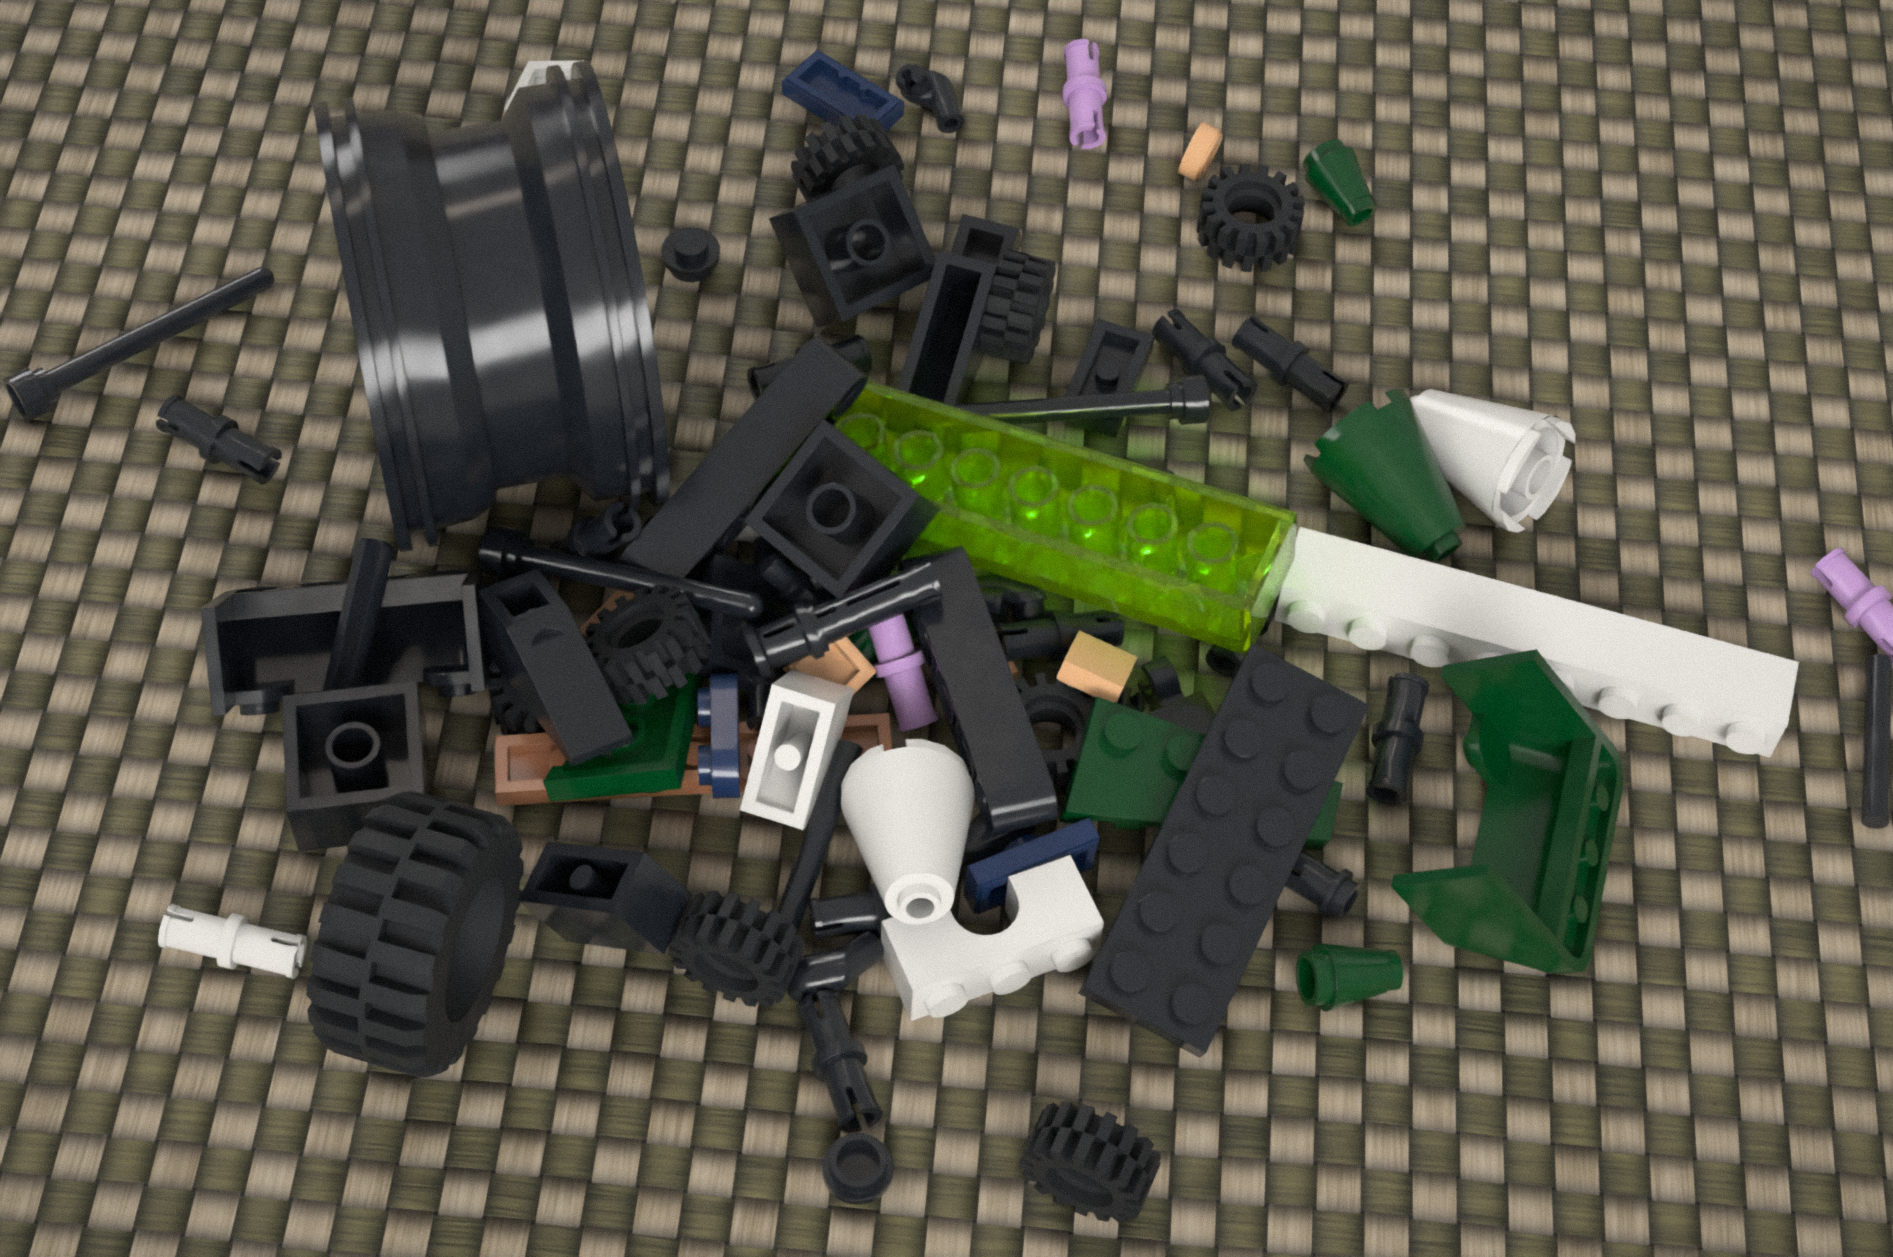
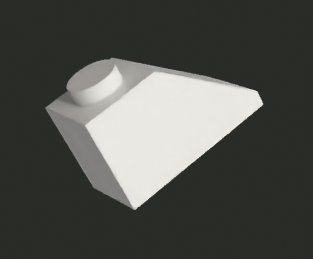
[740,669,854,830]

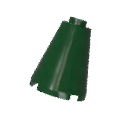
[1303,389,1466,563]

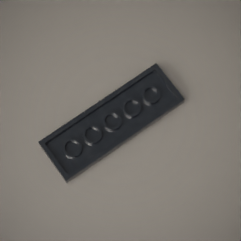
[1078,643,1370,1058]

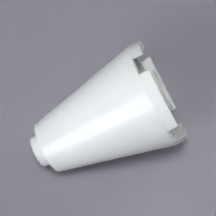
[1410,389,1576,533]
[841,739,975,925]

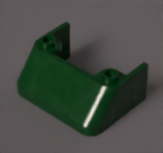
[1391,649,1624,974]

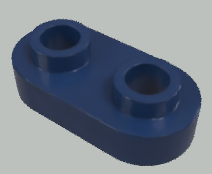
[698,673,740,799]

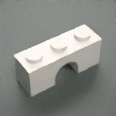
[881,855,1104,1021]

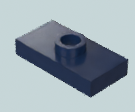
[782,50,904,131]
[963,818,1100,914]

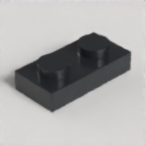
[1062,319,1155,438]

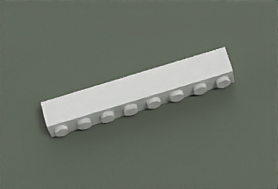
[1274,527,1799,758]

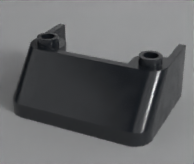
[201,569,489,716]

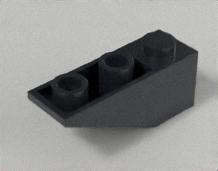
[477,569,633,766]

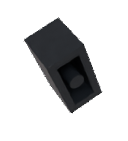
[518,841,693,955]

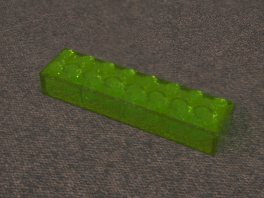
[834,381,1297,654]

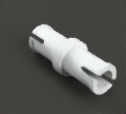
[158,904,307,979]

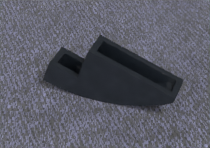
[887,214,1022,439]

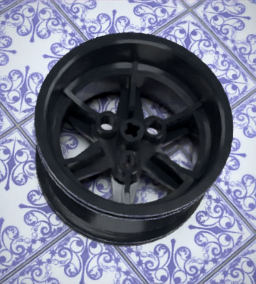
[313,60,670,553]

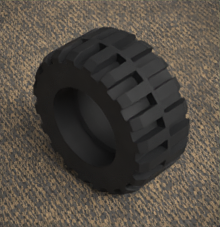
[307,790,524,1078]

